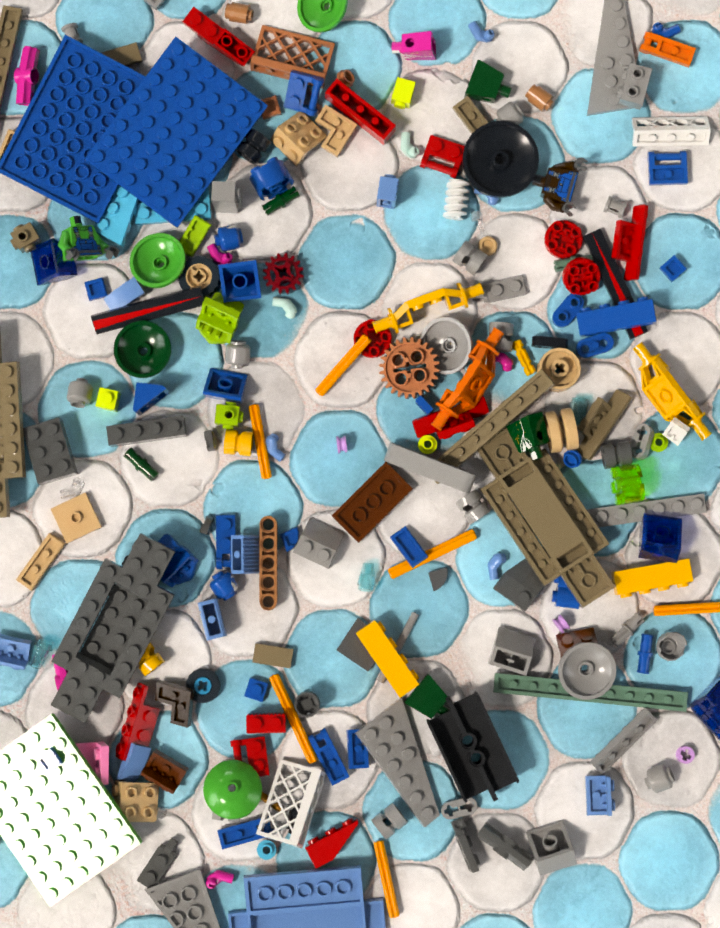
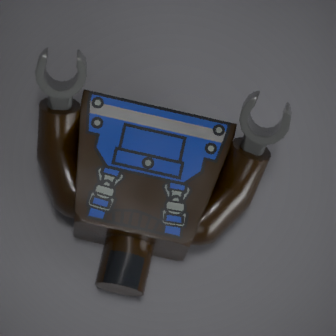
[532,158,588,217]

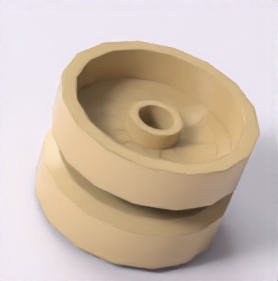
[536,348,581,393]
[543,407,579,454]

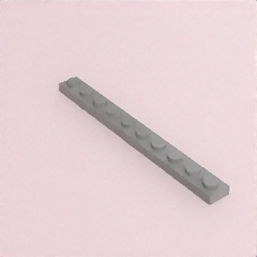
[523,494,707,536]

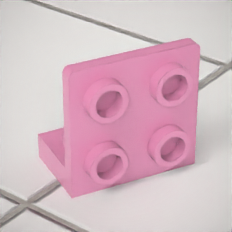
[75,741,109,785]

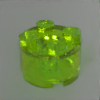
[610,464,645,505]

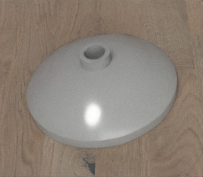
[420,317,473,375]
[558,642,616,700]

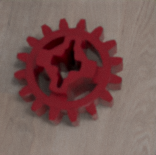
[263,253,304,295]

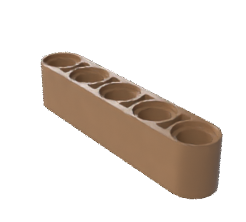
[259,516,278,611]

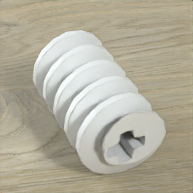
[443,179,471,221]

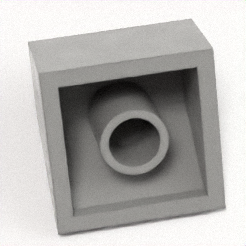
[293,518,345,569]
[526,820,577,876]

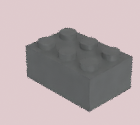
[23,417,78,485]

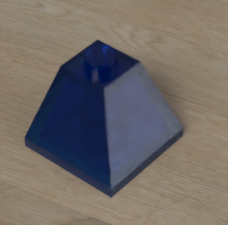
[31,238,78,286]

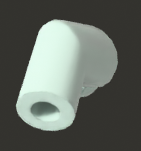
[400,132,420,158]
[272,297,297,319]

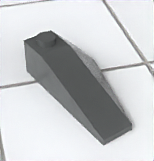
[493,546,551,612]

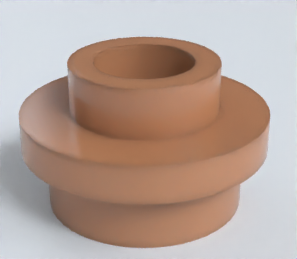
[337,69,355,88]

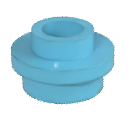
[257,840,276,860]

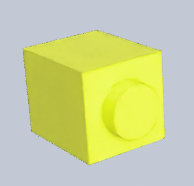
[391,77,416,109]
[95,387,121,412]

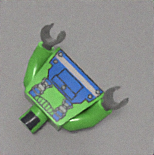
[58,216,119,261]

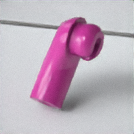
[207,243,233,264]
[495,352,514,372]
[206,870,234,889]

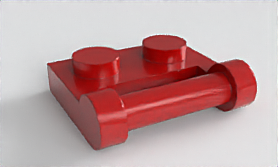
[420,135,465,179]
[230,736,270,777]

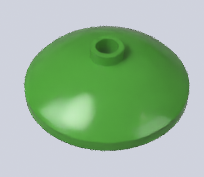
[297,0,348,33]
[130,233,186,288]
[203,760,262,819]

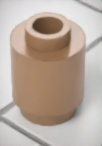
[225,2,254,24]
[525,84,554,112]

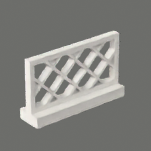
[256,759,326,849]

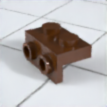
[556,627,598,658]
[140,748,189,794]

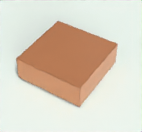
[261,95,281,120]

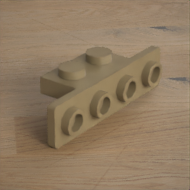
[577,390,632,461]

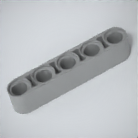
[384,442,476,493]

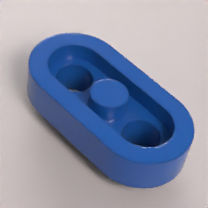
[552,294,584,328]
[576,333,614,359]

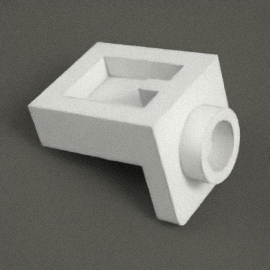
[662,417,690,446]

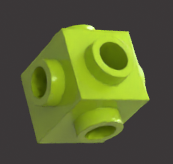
[214,402,244,430]

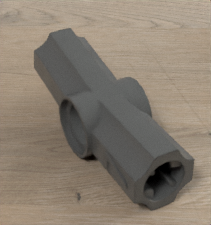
[477,822,534,871]

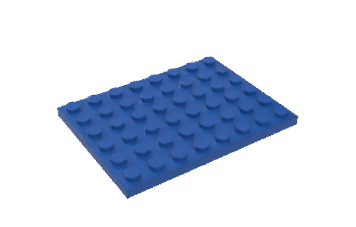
[0,35,146,223]
[85,36,268,229]

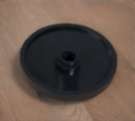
[462,121,539,198]

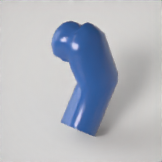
[652,22,681,38]

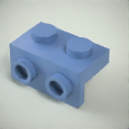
[0,634,32,670]
[585,775,615,816]

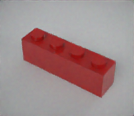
[325,78,396,145]

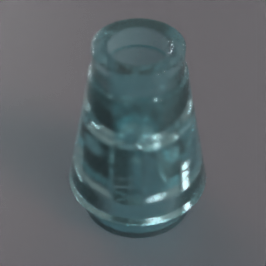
[570,397,589,425]
[357,563,376,592]
[29,639,52,669]

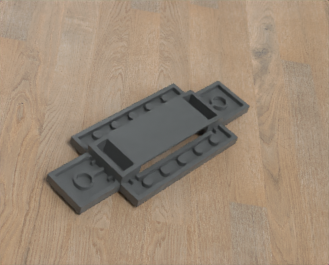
[51,533,176,723]

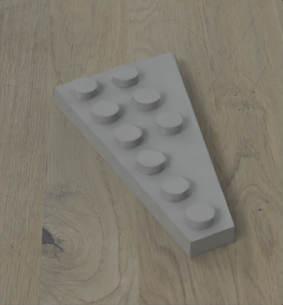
[587,0,643,116]
[355,698,440,827]
[144,869,220,928]

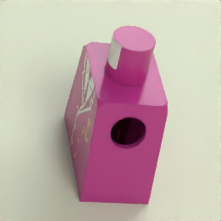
[392,31,436,60]

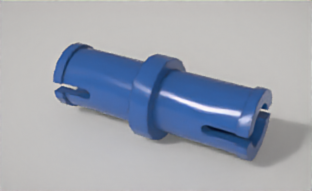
[637,634,654,674]

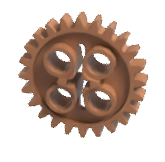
[379,337,441,399]

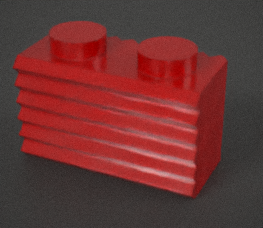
[246,712,286,734]

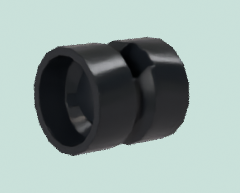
[236,129,271,165]

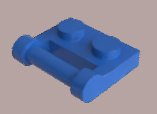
[284,70,324,116]
[647,151,688,186]

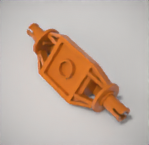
[431,327,504,431]

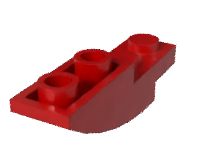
[182,7,255,67]

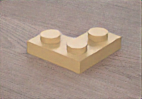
[315,104,357,157]

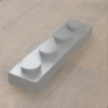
[590,708,657,775]

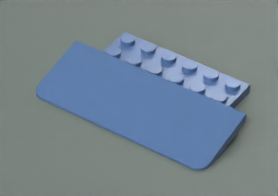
[228,865,386,928]

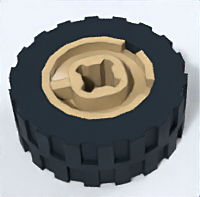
[178,256,220,297]

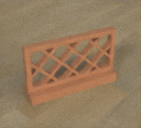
[250,25,335,89]

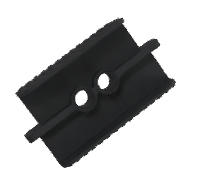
[427,691,519,802]

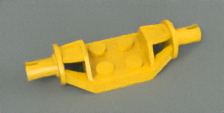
[372,282,484,334]
[633,342,712,441]

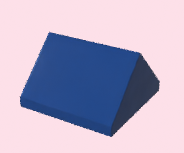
[218,260,261,303]
[203,368,248,404]
[133,382,170,416]

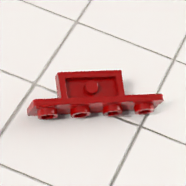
[611,204,648,281]
[412,395,489,440]
[116,682,160,761]

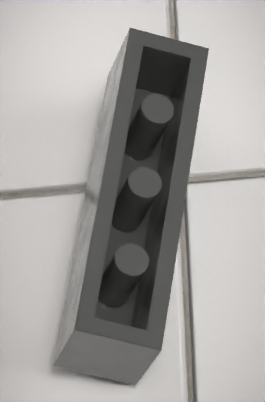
[106,416,187,447]

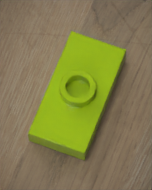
[179,215,212,257]

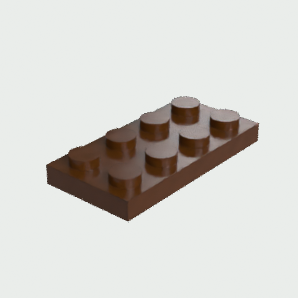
[332,462,413,543]

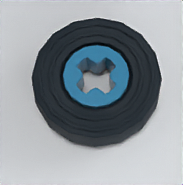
[186,668,220,703]

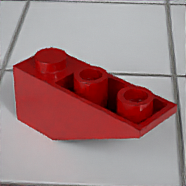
[305,818,359,869]

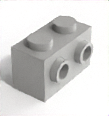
[616,63,652,110]

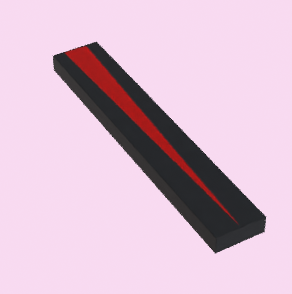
[583,229,648,340]
[91,285,205,334]

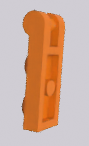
[639,32,696,68]

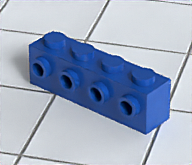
[576,297,657,337]

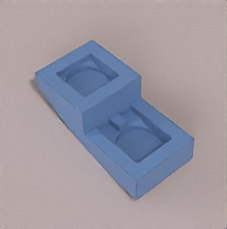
[104,277,145,310]
[117,743,151,782]

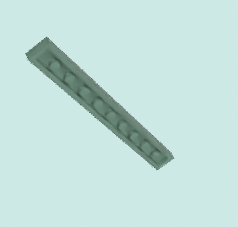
[493,673,688,712]

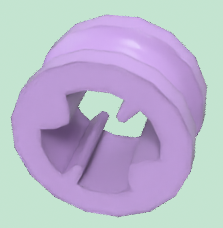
[336,435,348,454]
[552,615,570,634]
[676,746,695,764]

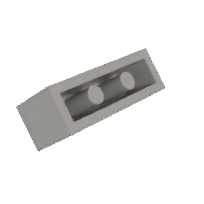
[211,181,242,213]

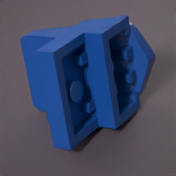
[158,534,199,587]

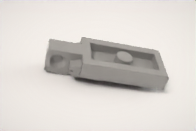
[473,276,526,303]

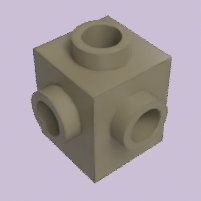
[10,222,42,253]

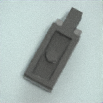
[450,818,480,873]
[137,837,178,888]

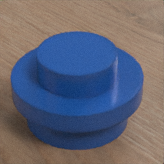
[563,450,582,468]

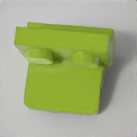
[195,292,244,344]

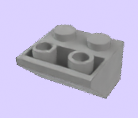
[488,627,536,676]

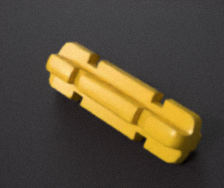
[512,339,536,376]

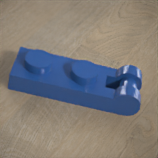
[216,515,236,569]
[308,728,350,786]
[217,815,274,850]

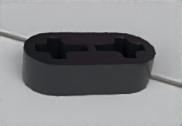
[531,336,568,349]

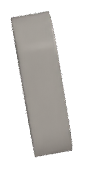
[630,423,654,460]
[441,797,477,819]

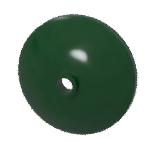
[114,321,171,378]

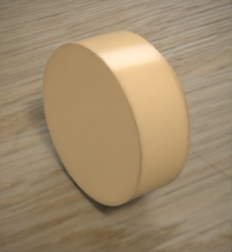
[478,236,497,256]

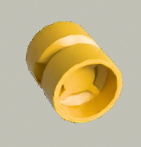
[224,429,253,457]
[139,642,165,676]

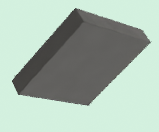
[337,618,375,671]

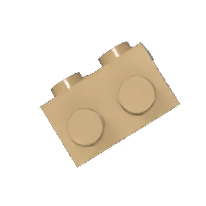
[270,112,326,166]
[112,780,159,822]

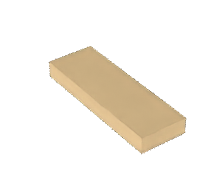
[16,533,66,591]

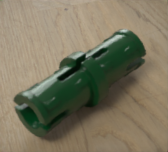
[261,186,300,216]
[123,447,159,482]

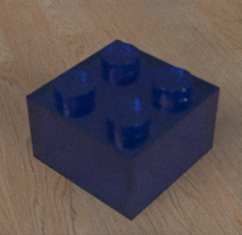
[638,513,682,563]

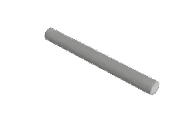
[377,612,419,684]

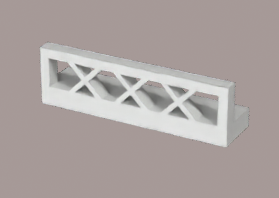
[631,116,711,146]

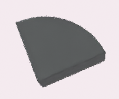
[204,430,215,451]
[200,515,214,535]
[428,567,448,591]

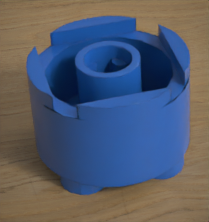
[250,157,294,200]

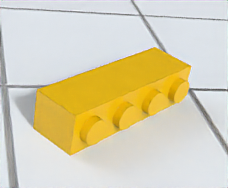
[611,558,693,598]
[355,620,420,698]

